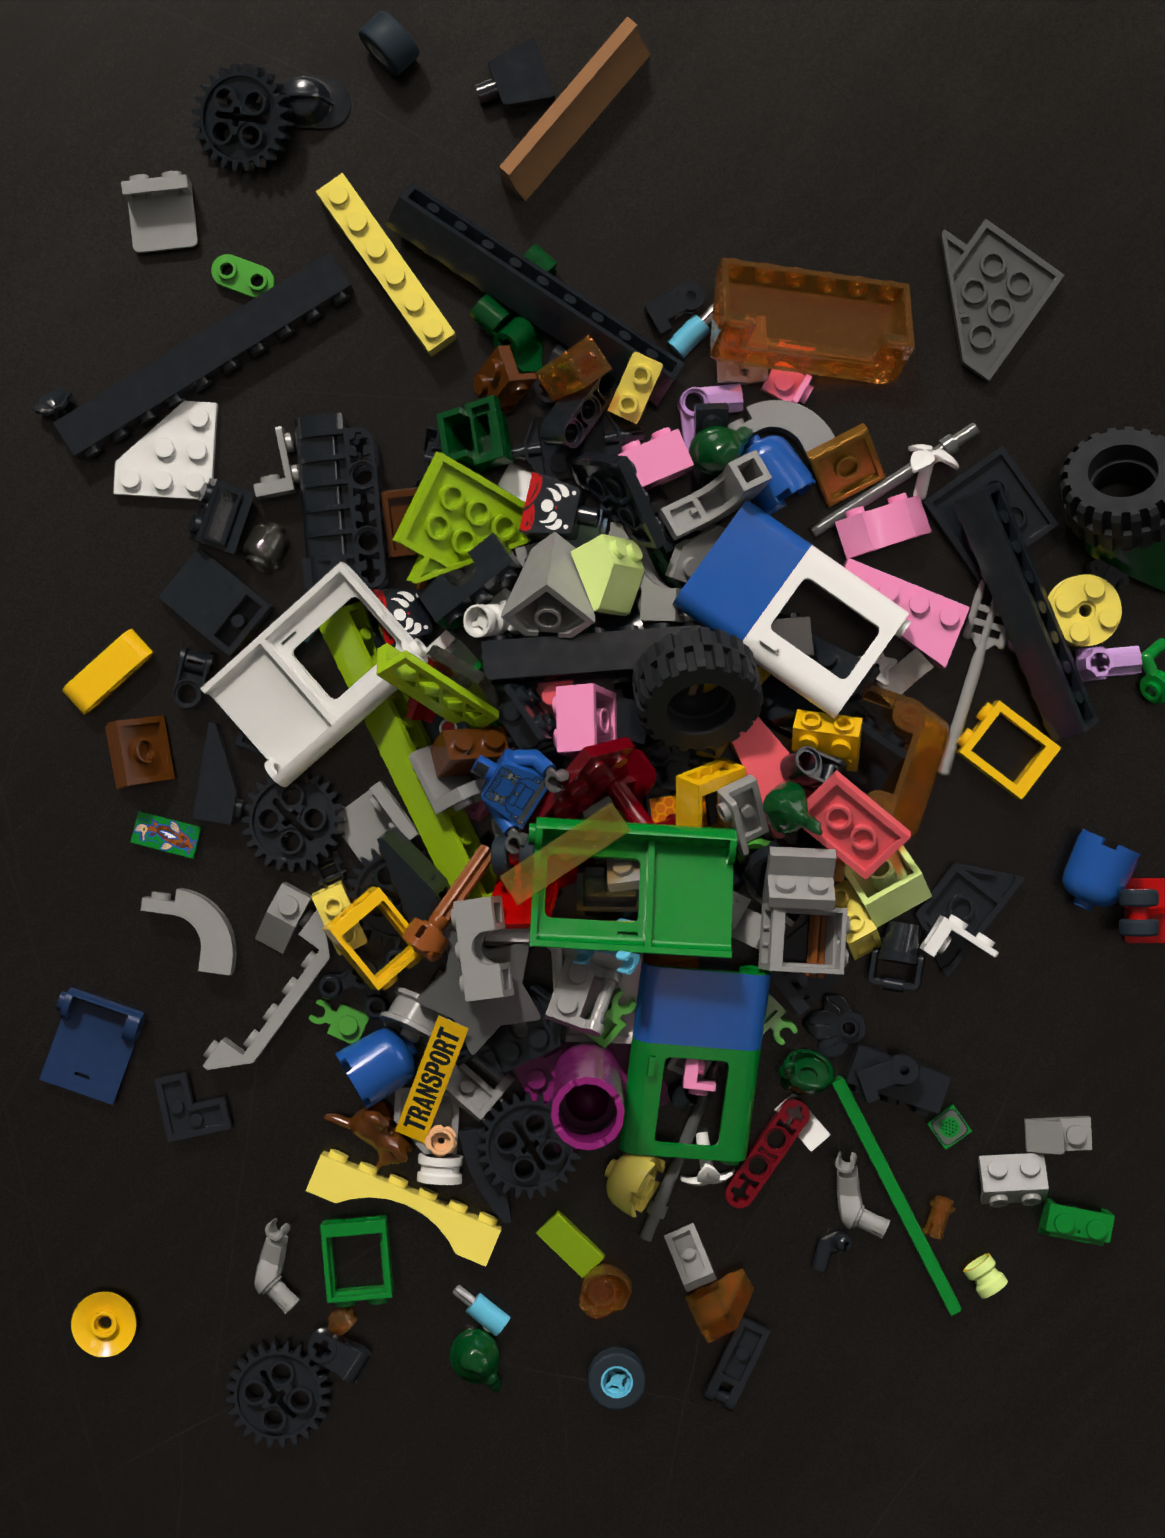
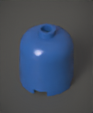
[743,435,816,515]
[1062,829,1140,911]
[335,1028,418,1109]

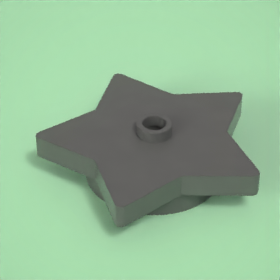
[417,930,541,1055]

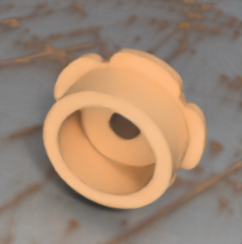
[425,1125,457,1157]

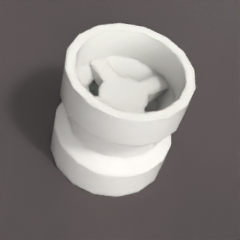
[463,604,509,638]

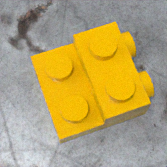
[792,709,863,772]

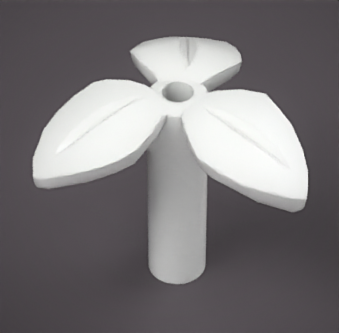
[908,444,959,500]
[680,1132,736,1186]

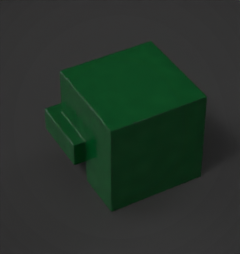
[436,395,513,473]

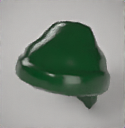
[688,426,753,476]
[763,781,823,835]
[779,1049,834,1095]
[450,1329,502,1393]

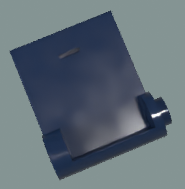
[39,987,145,1105]

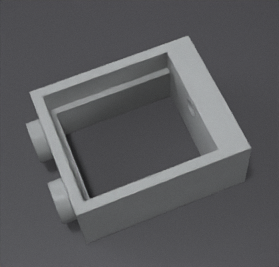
[758,903,850,975]

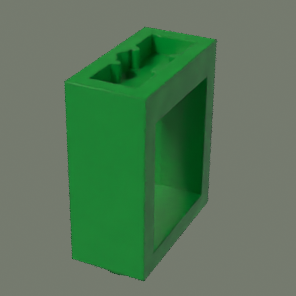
[320,1214,394,1307]

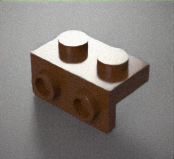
[473,345,537,413]

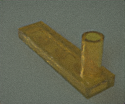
[499,802,630,905]

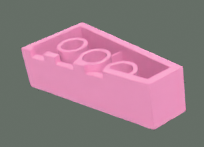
[843,558,970,669]

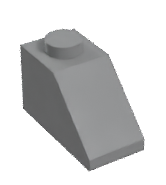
[255,882,313,954]

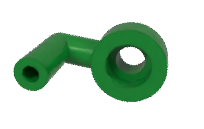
[1140,638,1165,704]

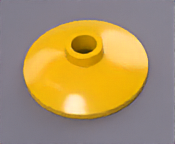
[71,1292,137,1357]

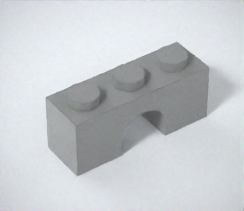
[451,896,514,1002]

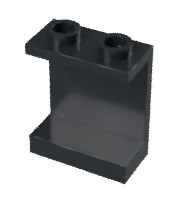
[842,710,910,800]

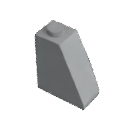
[501,531,595,638]

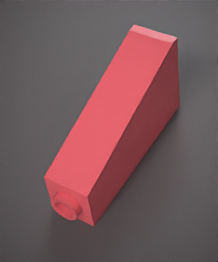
[728,717,813,839]

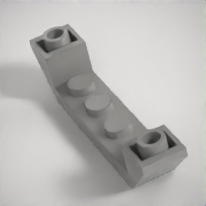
[203,909,333,1070]

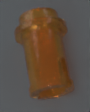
[922,1195,955,1239]

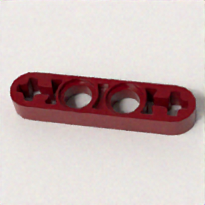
[725,1097,810,1208]

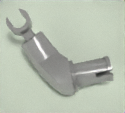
[835,1152,890,1239]
[254,1218,300,1315]

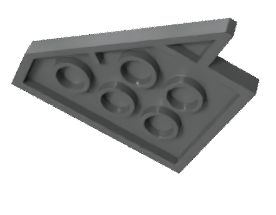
[940,219,1065,382]

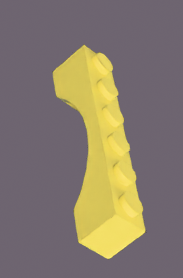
[316,173,457,357]
[306,1149,502,1267]

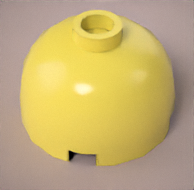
[605,1153,665,1218]

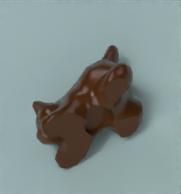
[324,1100,415,1169]

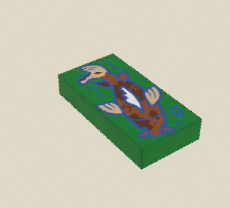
[130,811,203,859]

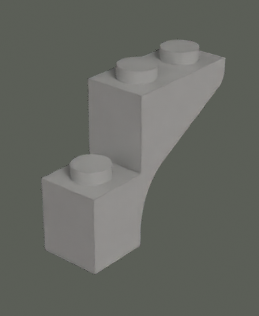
[608,522,690,623]

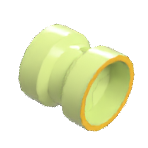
[963,1253,1008,1299]

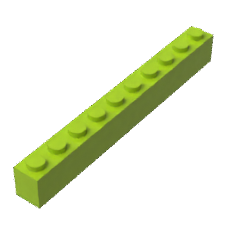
[319,602,498,900]

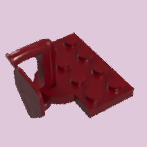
[517,736,676,834]

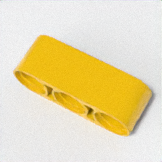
[62,628,154,715]

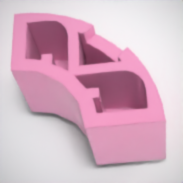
[835,493,931,559]

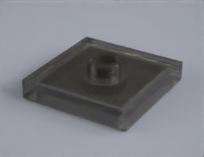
[427,645,502,709]

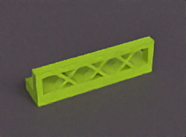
[376,643,499,728]

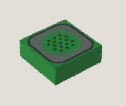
[926,1104,972,1150]

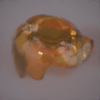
[579,1263,632,1319]

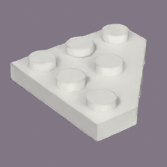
[113,401,218,500]

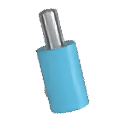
[666,304,721,359]
[453,1285,511,1336]

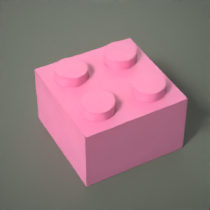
[618,427,694,491]
[552,683,617,759]

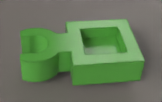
[585,987,637,1049]
[763,993,798,1045]
[309,999,370,1044]

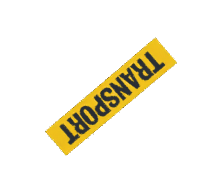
[395,1015,469,1143]

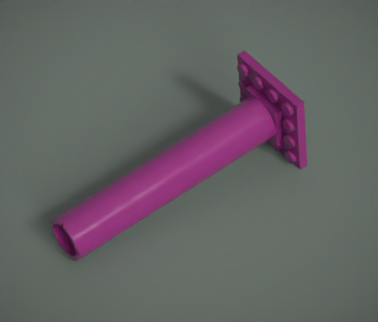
[514,1041,671,1154]

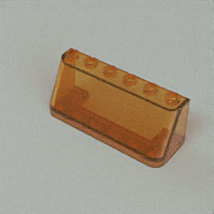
[710,258,915,384]

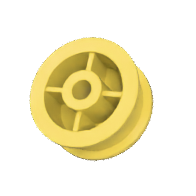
[1048,574,1122,647]

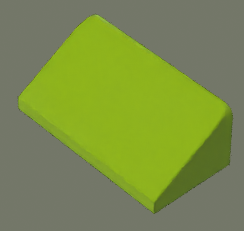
[536,1210,605,1278]

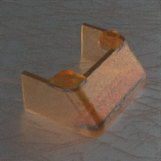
[863,684,950,837]

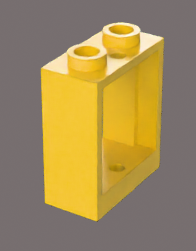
[956,700,1061,800]
[676,757,746,828]
[322,887,423,991]

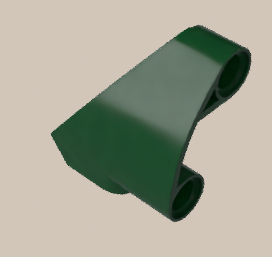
[469,243,558,375]
[1084,538,1165,591]

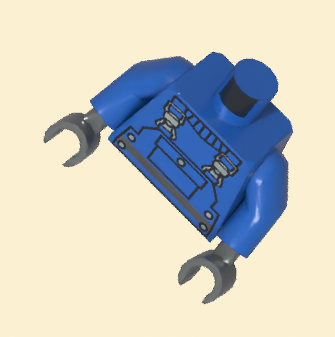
[471,749,569,854]

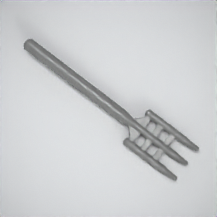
[938,579,1007,777]

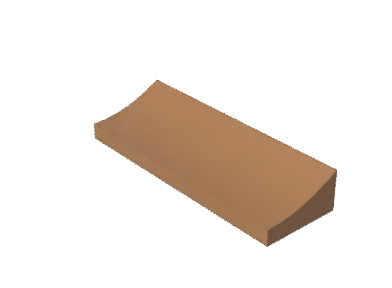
[499,16,651,202]

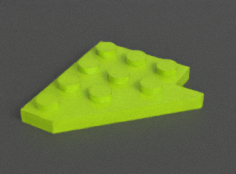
[393,452,531,584]

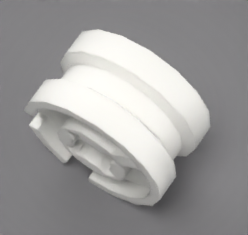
[417,1153,463,1185]

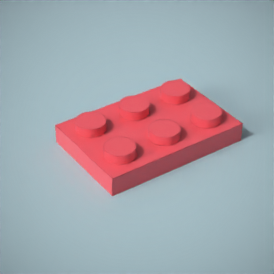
[803,770,911,880]

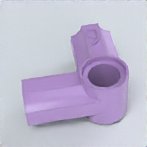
[677,383,743,451]
[1075,646,1143,681]

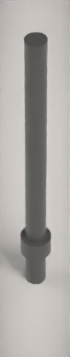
[809,423,980,538]
[639,1061,726,1242]

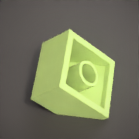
[570,534,645,616]
[845,845,932,928]

